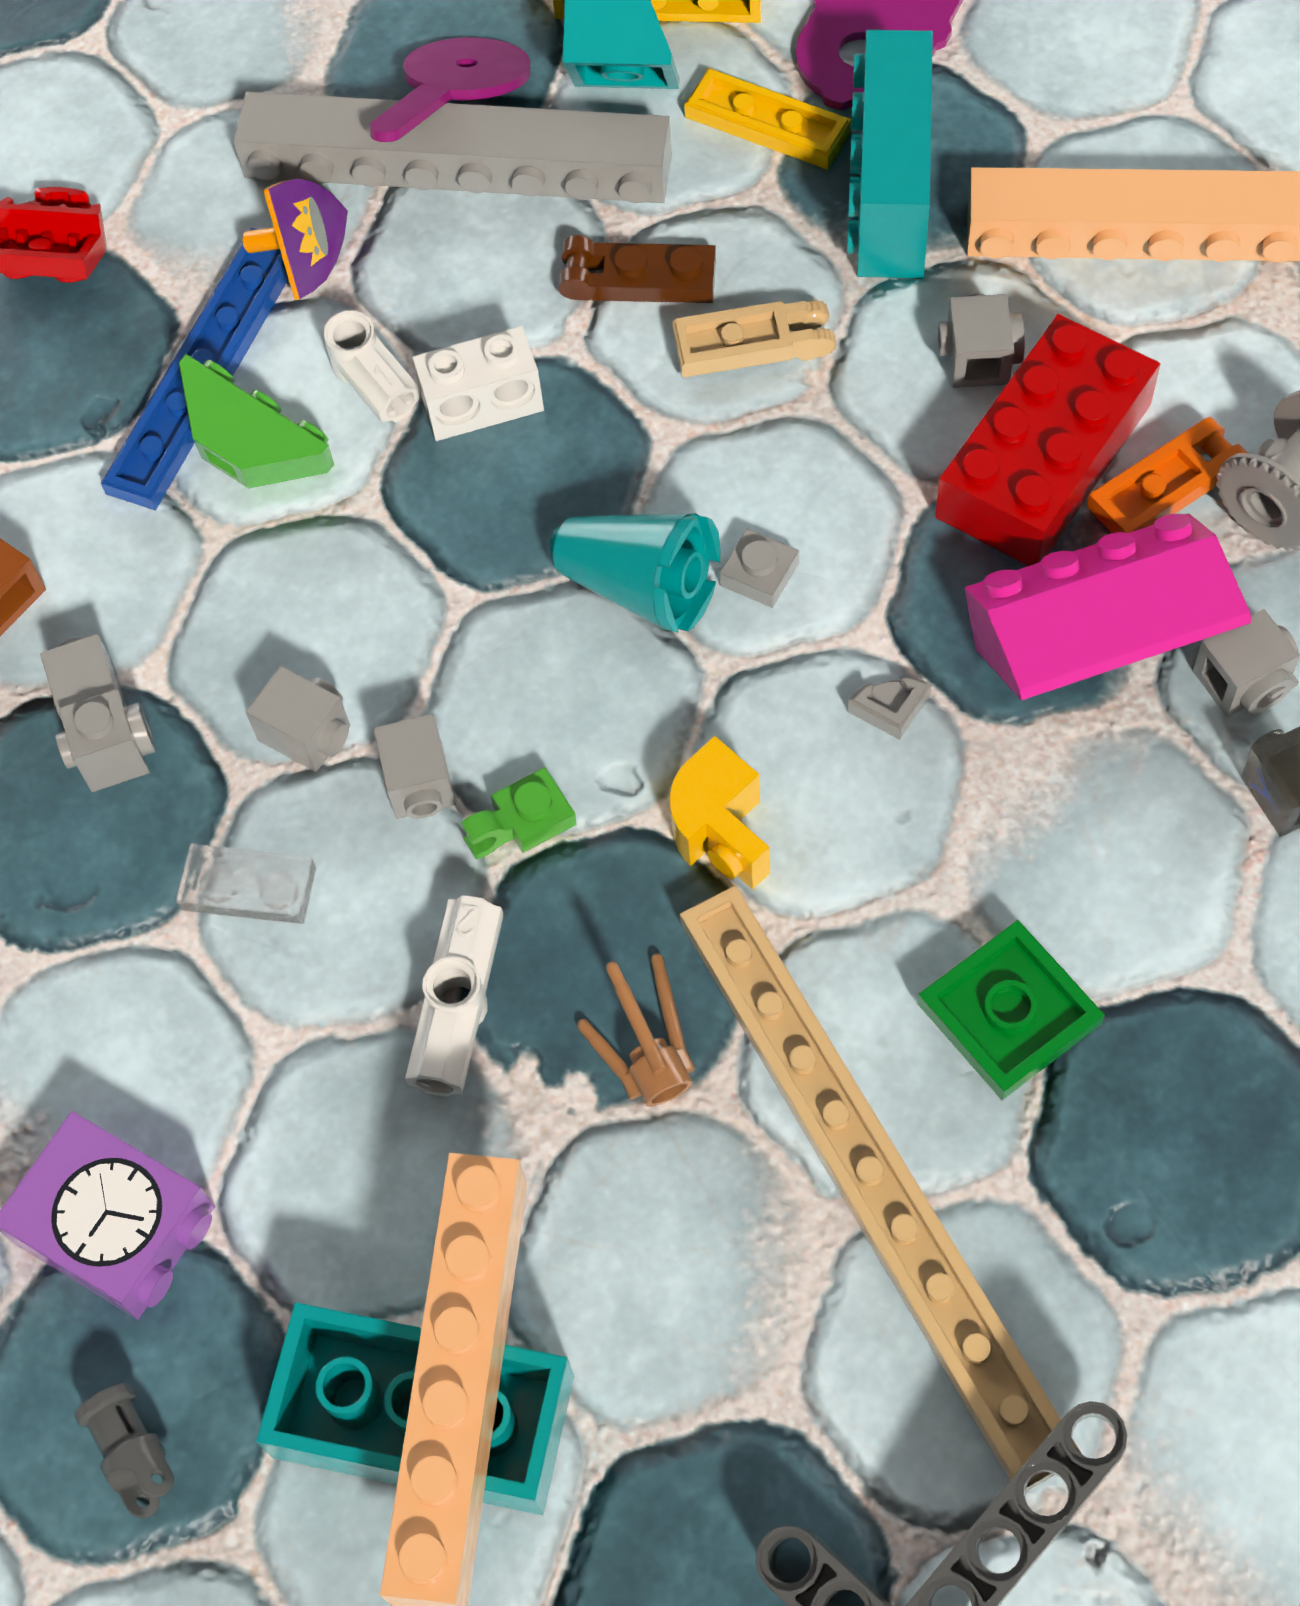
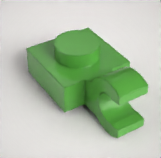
[461,767,576,859]

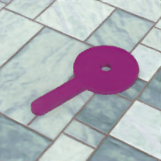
[369,37,531,142]

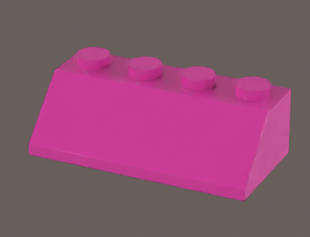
[964,513,1251,700]

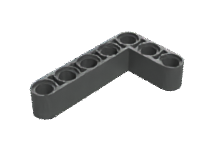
[756,1401,1127,1606]

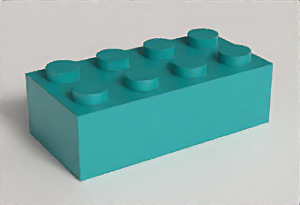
[847,30,933,278]
[256,1302,575,1516]

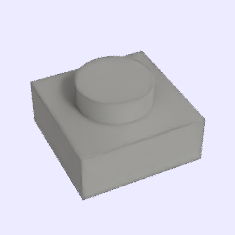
[720,528,799,608]

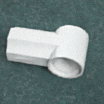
[324,310,421,423]

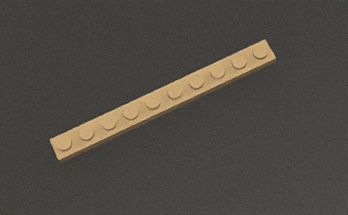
[680,885,1082,1491]

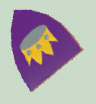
[242,178,348,300]

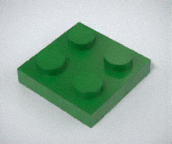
[917,920,1105,1100]

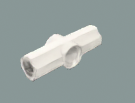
[405,895,503,1097]

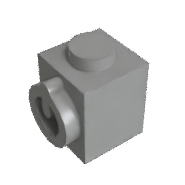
[938,294,1025,388]
[1193,609,1300,717]
[55,689,156,792]

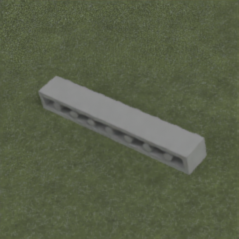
[234,92,672,203]

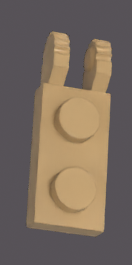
[672,299,837,378]

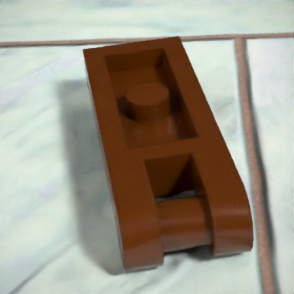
[558,235,716,303]

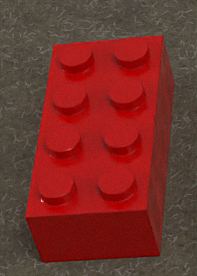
[935,314,1161,566]

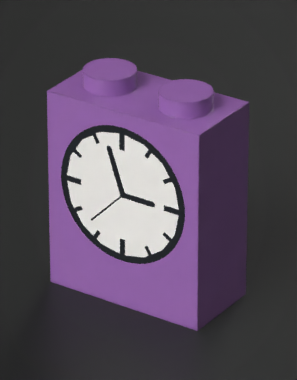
[0,1111,215,1320]

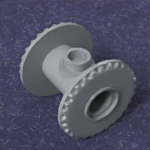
[1216,390,1300,551]

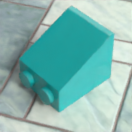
[563,0,680,89]

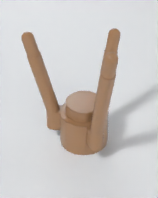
[577,953,696,1107]

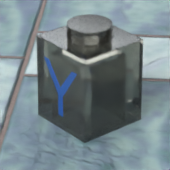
[1241,726,1300,837]

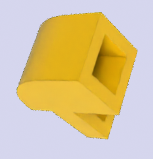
[670,736,770,890]

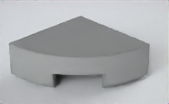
[847,677,932,740]

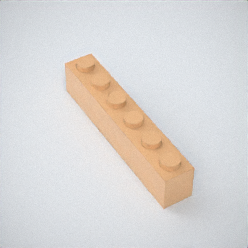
[967,167,1300,262]
[380,1153,527,1606]

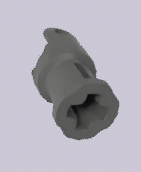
[74,1383,174,1519]

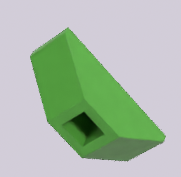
[179,354,335,489]

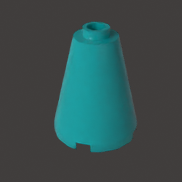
[549,513,721,633]

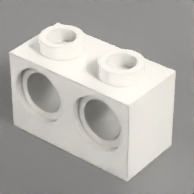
[412,326,544,441]

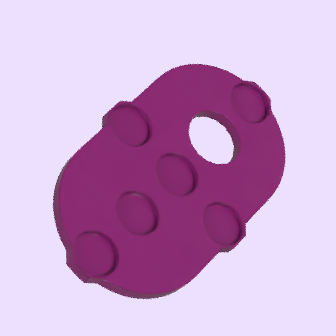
[796,0,963,111]

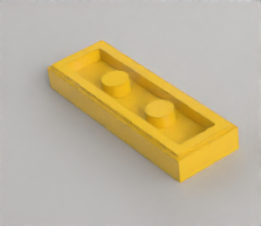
[684,68,852,170]

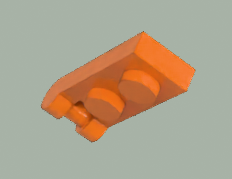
[1087,417,1248,533]

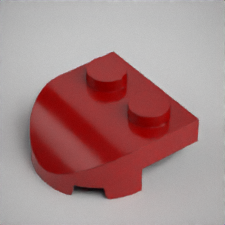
[0,187,107,283]

